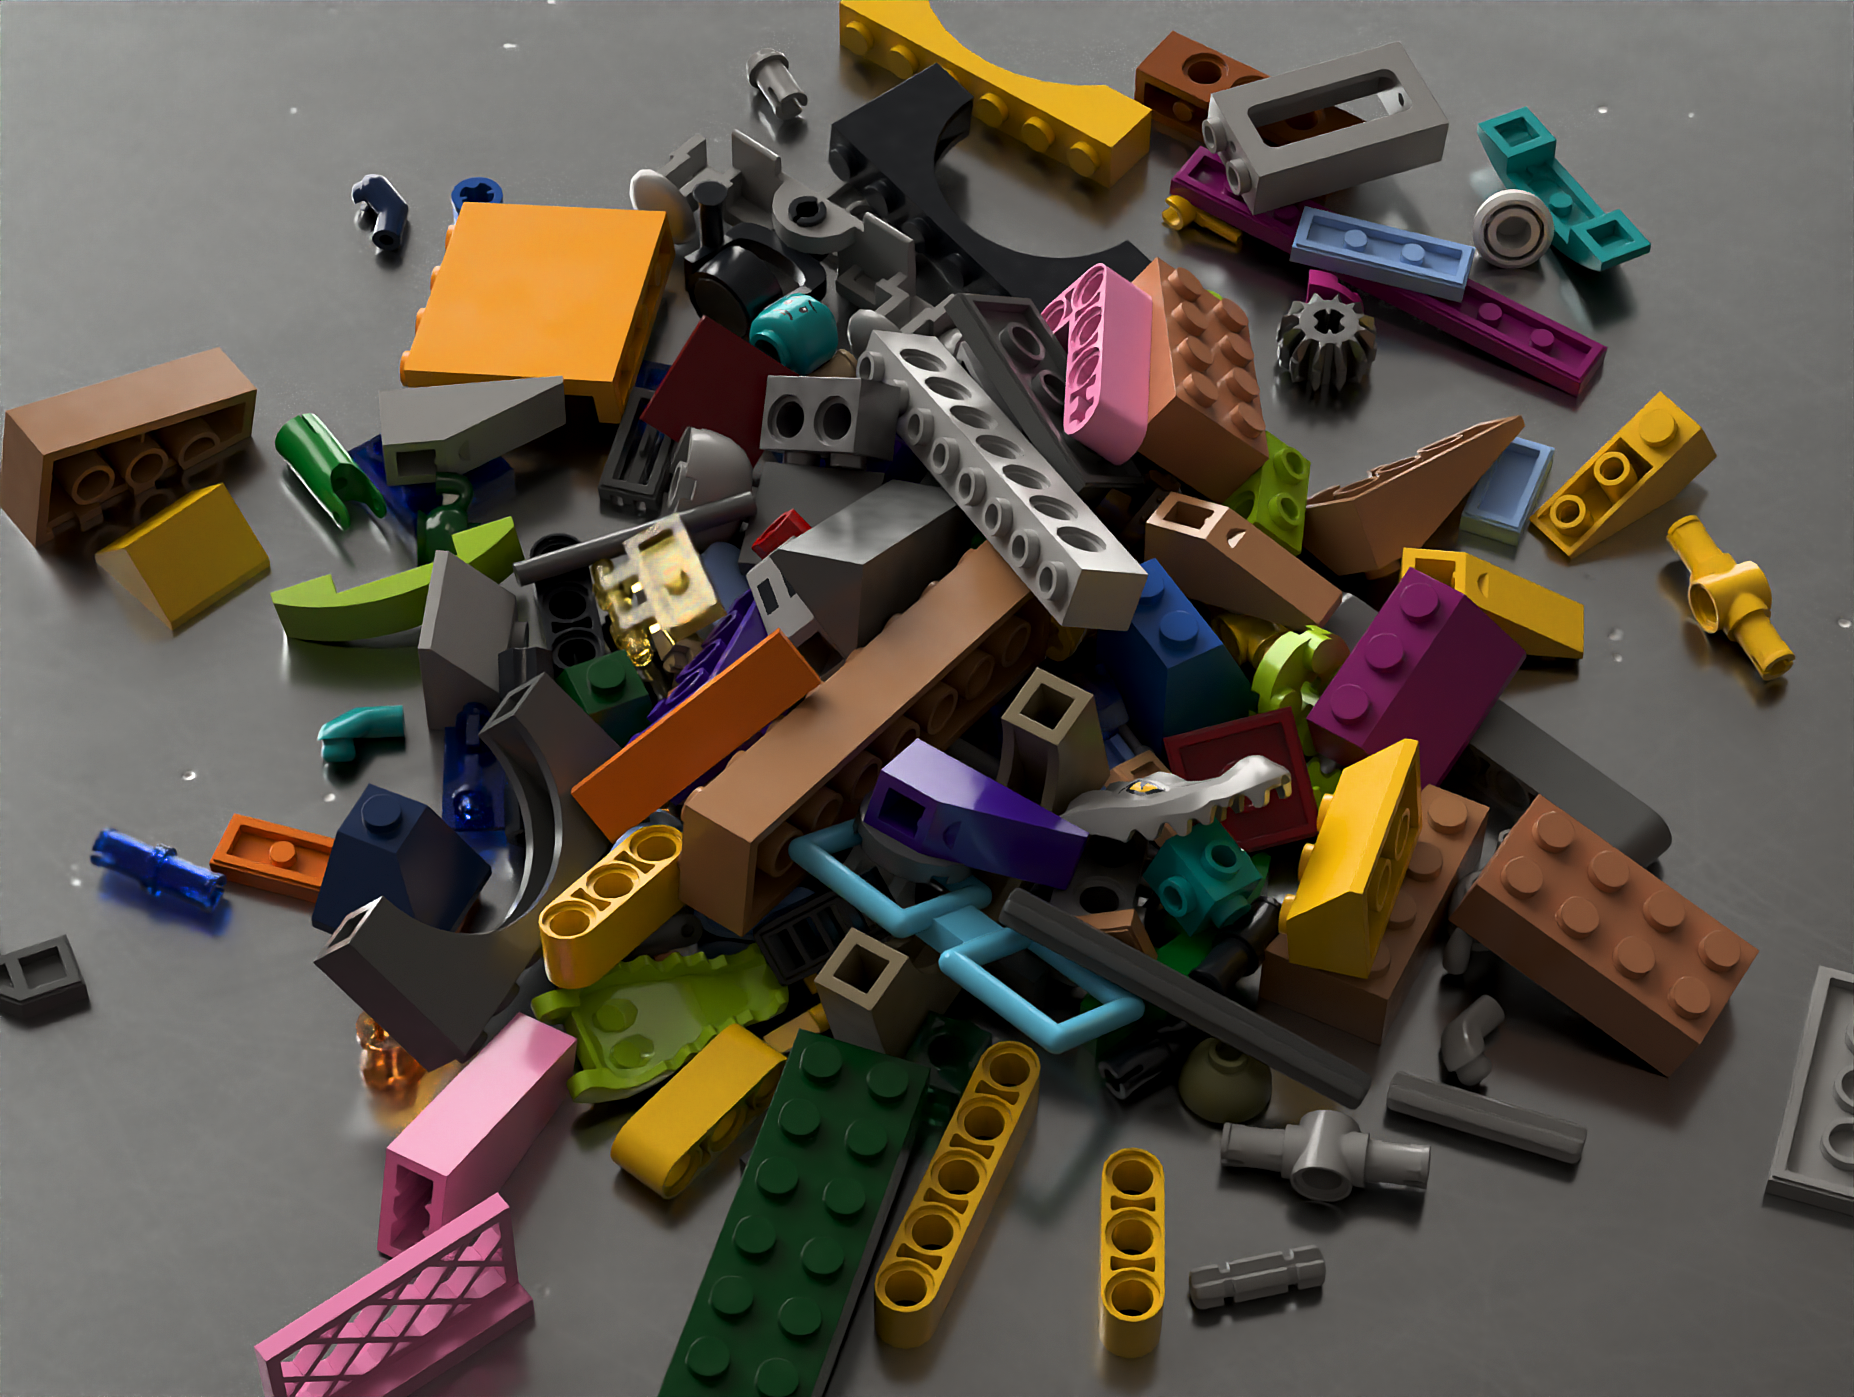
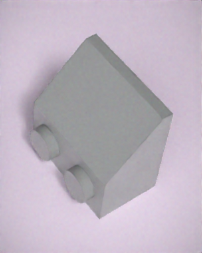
[418,550,529,732]

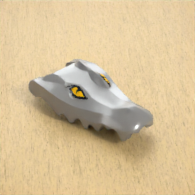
[1059,755,1292,842]

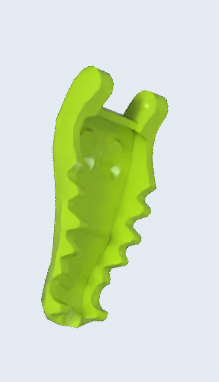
[531,943,789,1104]

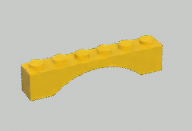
[839,0,1152,189]

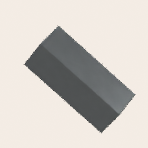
[769,479,972,660]

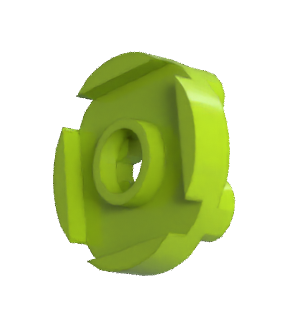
[1249,625,1350,756]

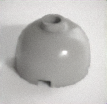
[659,427,758,552]

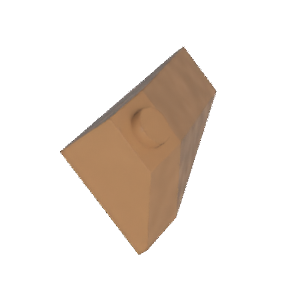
[1302,415,1525,580]

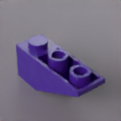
[863,738,1090,890]

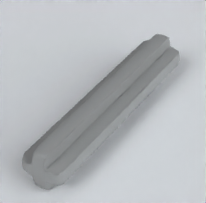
[1386,1071,1587,1164]

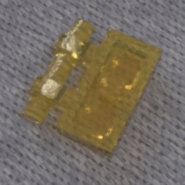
[590,512,728,666]

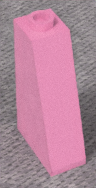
[377,1012,577,1272]

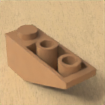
[1144,491,1343,632]

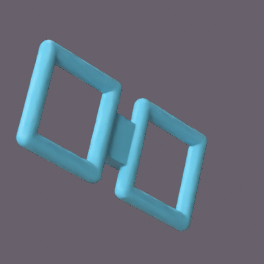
[788,818,1145,1054]

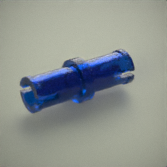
[90,826,227,914]

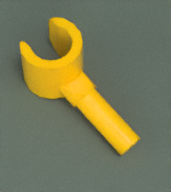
[1162,195,1243,245]

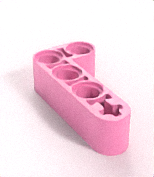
[1041,263,1153,465]

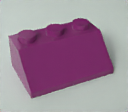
[1306,567,1527,791]

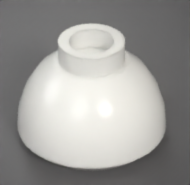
[1472,189,1554,269]

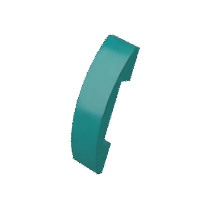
[1477,106,1651,271]

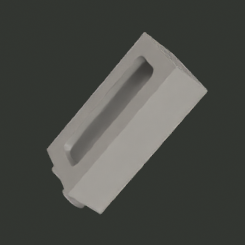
[1202,41,1449,215]

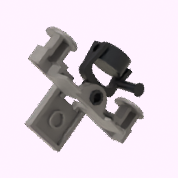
[629,129,956,360]

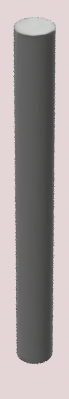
[512,491,757,587]

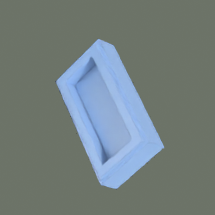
[1459,437,1555,547]

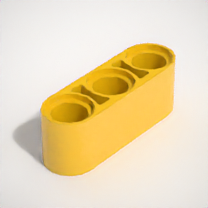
[538,825,685,989]
[610,1023,788,1199]
[1098,1147,1165,1359]

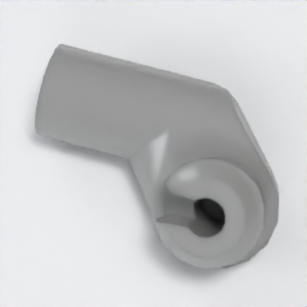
[1440,995,1505,1086]

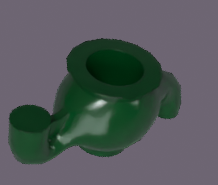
[417,472,481,567]

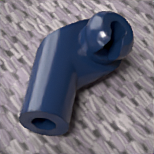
[351,174,409,251]

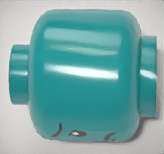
[749,293,839,376]

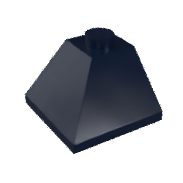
[311,783,492,935]

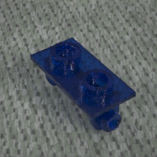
[442,702,506,832]

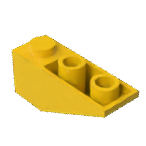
[1529,391,1717,560]
[1398,547,1584,659]

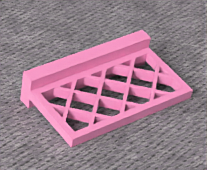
[254,1192,535,1397]

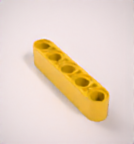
[874,1041,1041,1349]

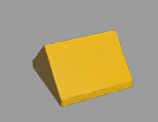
[95,483,270,631]

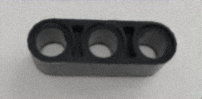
[530,533,606,680]

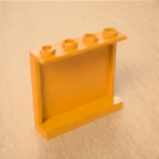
[400,202,676,424]

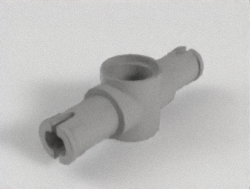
[1220,1110,1431,1202]

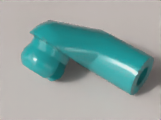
[317,705,405,763]

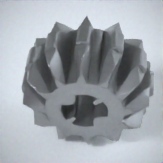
[1276,292,1377,392]

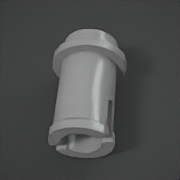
[746,48,808,120]

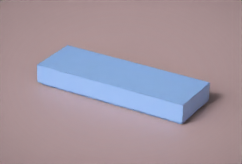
[1289,206,1476,303]

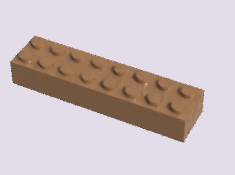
[677,540,1052,937]

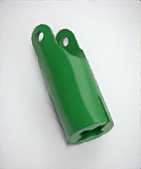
[275,413,387,531]

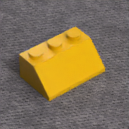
[1278,738,1423,979]

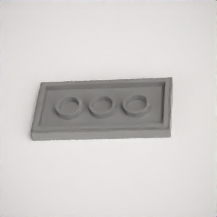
[1765,965,1854,1216]

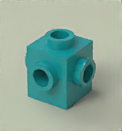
[1142,817,1263,937]

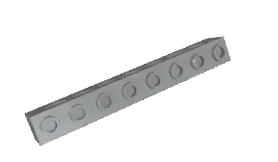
[856,330,1149,631]

